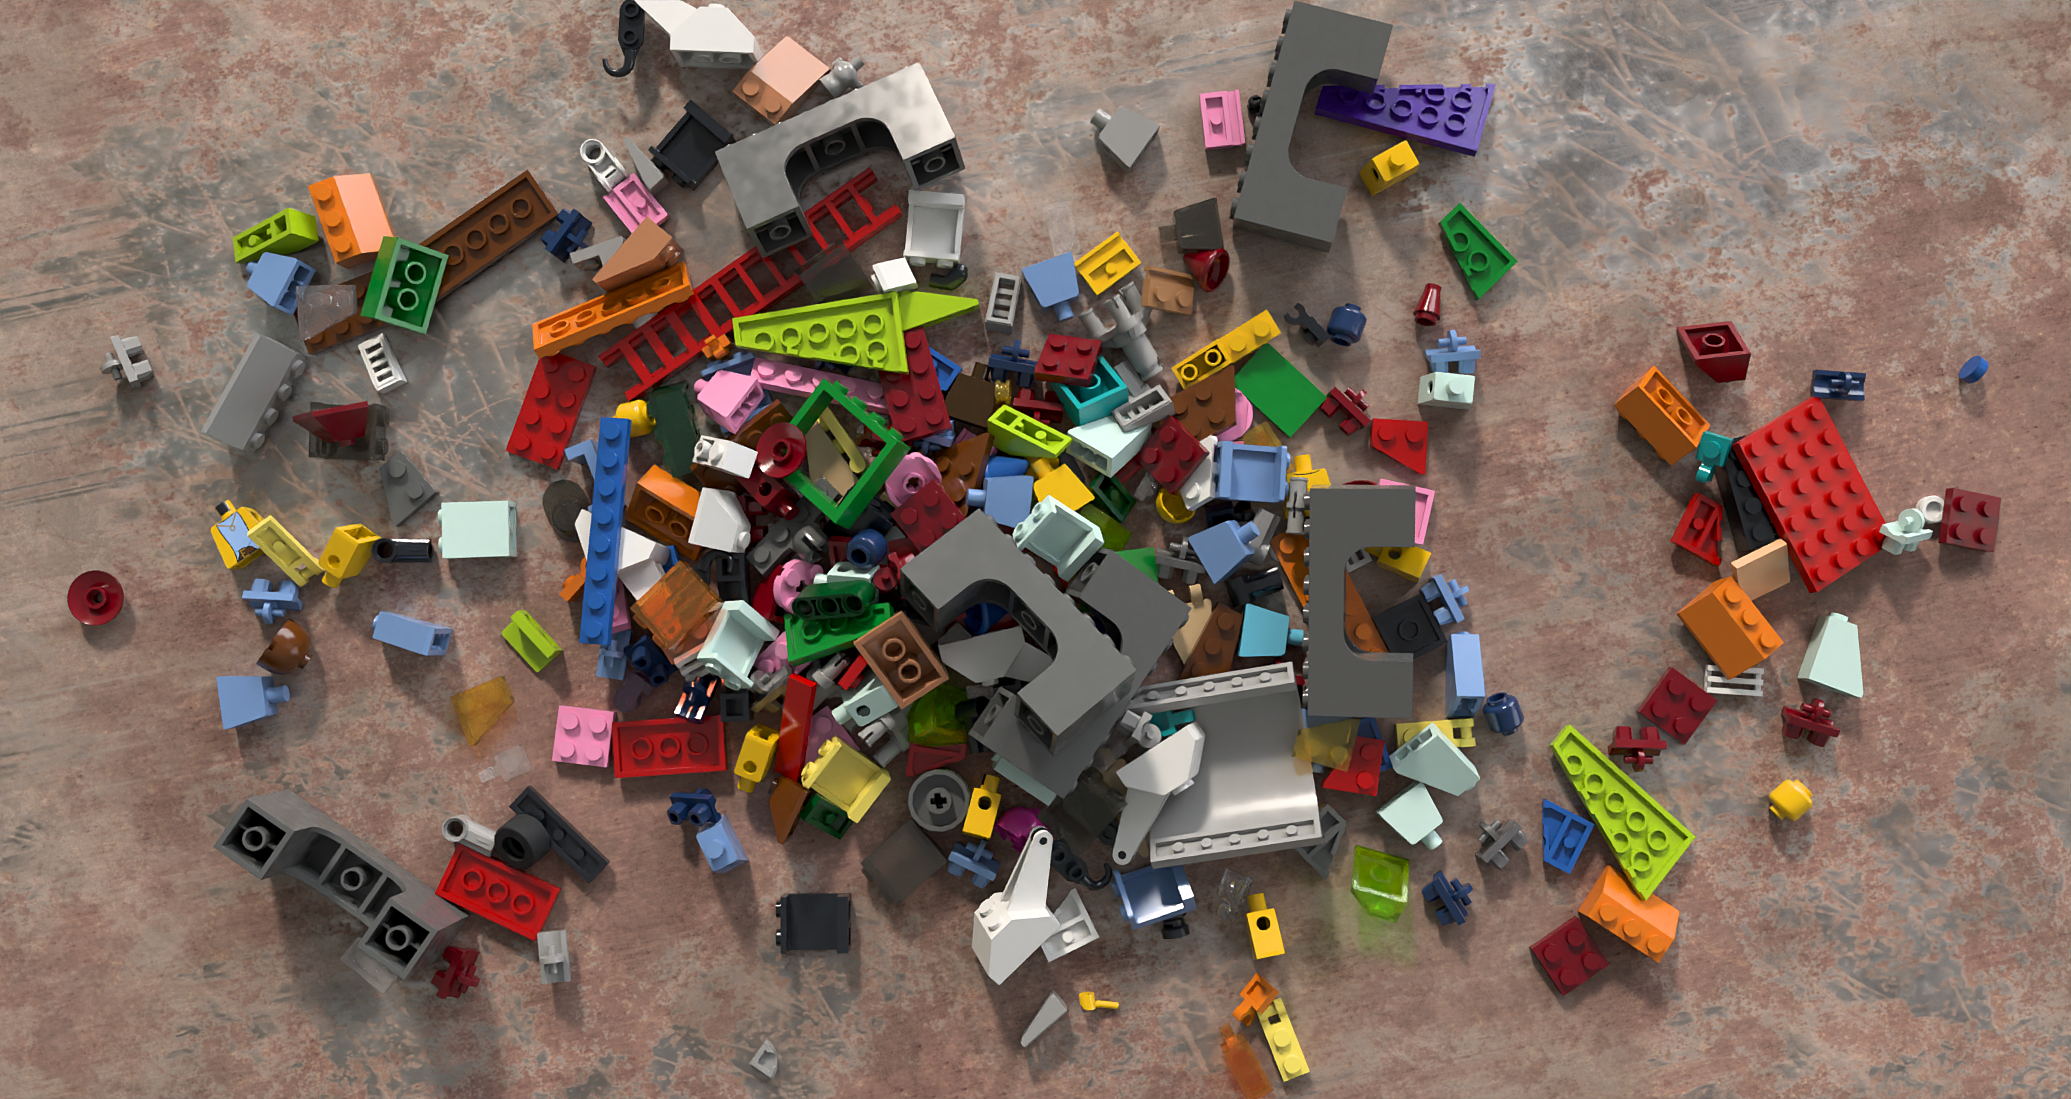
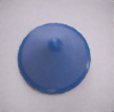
[984,454,1030,478]
[964,603,1008,636]

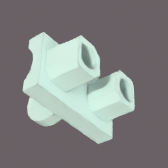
[1879,508,1933,555]

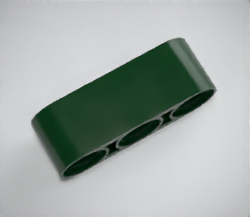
[791,580,876,620]

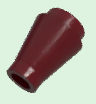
[1413,283,1442,327]

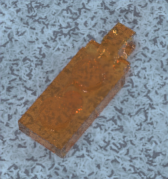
[1219,1022,1273,1099]

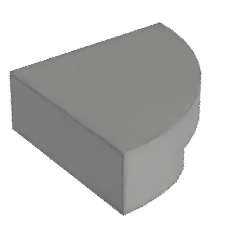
[749,1039,778,1080]

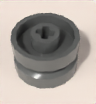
[908,767,971,832]

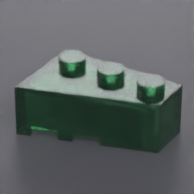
[646,380,701,477]

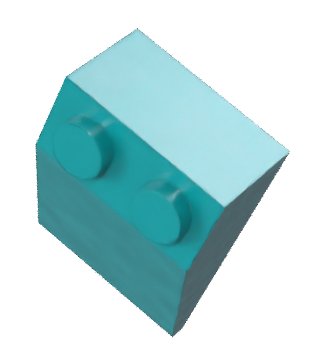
[1050,338,1129,427]

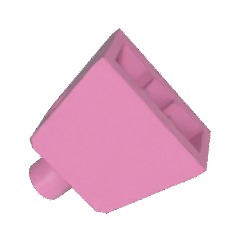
[694,370,765,434]

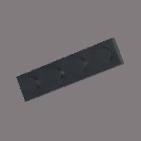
[509,785,610,883]

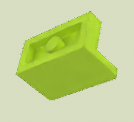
[501,610,563,672]

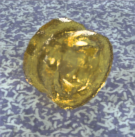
[995,380,1012,405]

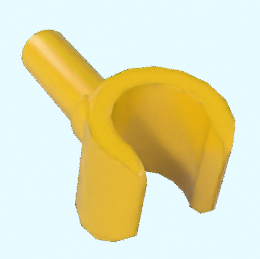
[1079,992,1119,1010]

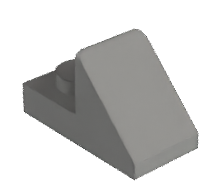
[570,236,626,271]

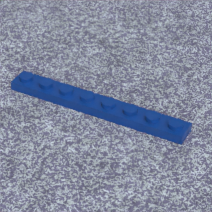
[579,417,632,646]

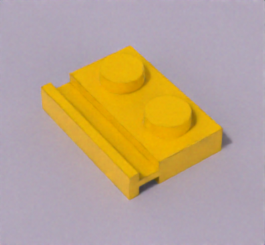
[1074,231,1141,297]

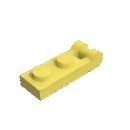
[817,406,869,475]
[247,515,325,587]
[1394,718,1476,749]
[1256,997,1310,1082]

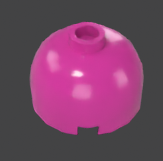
[993,806,1049,853]

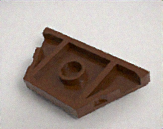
[1152,364,1237,442]
[933,433,995,517]

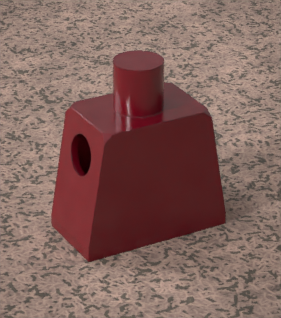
[735,459,800,521]

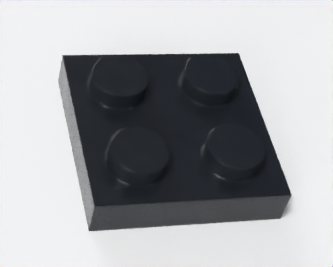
[1371,593,1447,659]

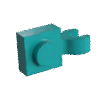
[1695,431,1734,484]
[1146,709,1196,737]

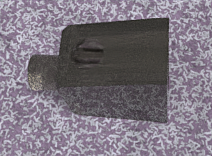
[1158,197,1224,254]

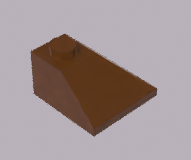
[768,775,814,845]

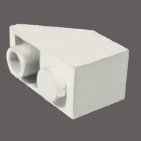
[871,257,918,294]
[692,435,758,479]

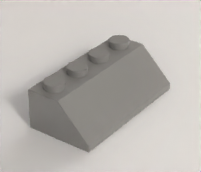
[201,333,308,453]

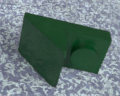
[1088,472,1136,523]
[799,793,854,840]

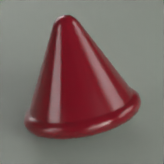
[1183,248,1230,293]

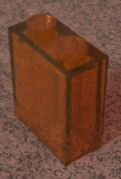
[630,560,724,650]

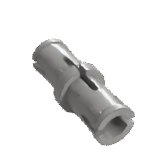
[1286,477,1308,535]

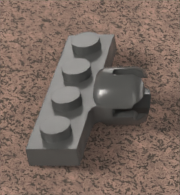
[746,476,843,577]

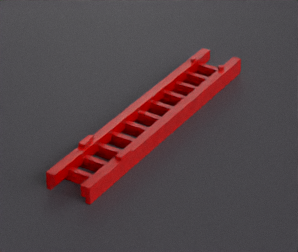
[598,167,903,402]

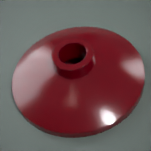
[756,422,807,478]
[67,570,124,626]

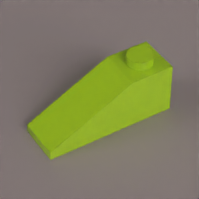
[232,208,319,264]
[897,290,980,331]
[987,404,1072,459]

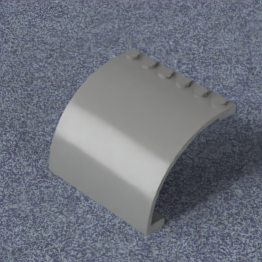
[1126,662,1323,869]

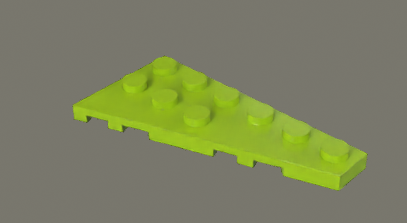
[732,291,909,375]
[1549,724,1696,901]

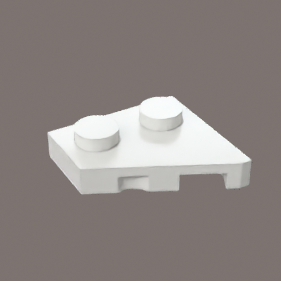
[1180,435,1218,511]
[1041,888,1099,962]

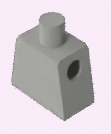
[1090,106,1160,174]

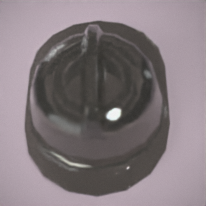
[542,479,591,543]

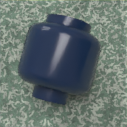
[1326,303,1367,347]
[846,529,888,570]
[1483,692,1524,736]

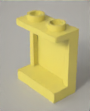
[801,735,891,823]

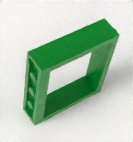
[784,378,911,529]

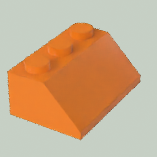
[308,173,394,269]
[1614,365,1711,465]
[625,465,705,561]
[1676,576,1784,680]
[1578,864,1680,963]

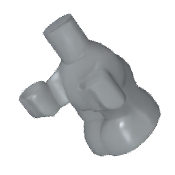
[819,56,865,99]

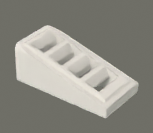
[358,333,408,394]

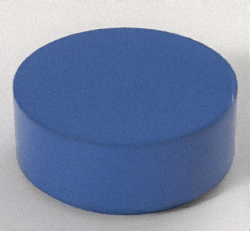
[1959,355,1989,384]

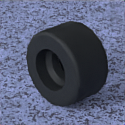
[494,814,550,870]

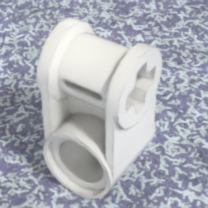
[580,139,630,193]

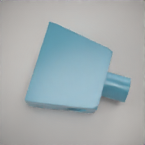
[1236,604,1304,657]

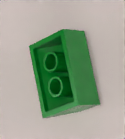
[360,236,449,335]

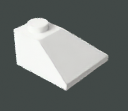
[688,487,751,553]

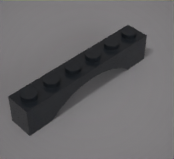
[716,553,754,722]

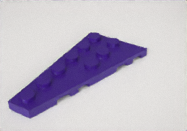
[1314,84,1496,157]

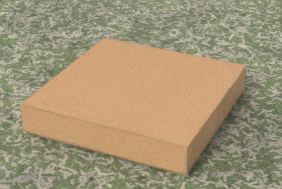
[1731,539,1790,601]

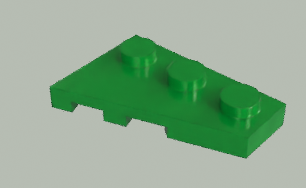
[1438,203,1518,301]

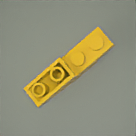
[1171,309,1282,390]

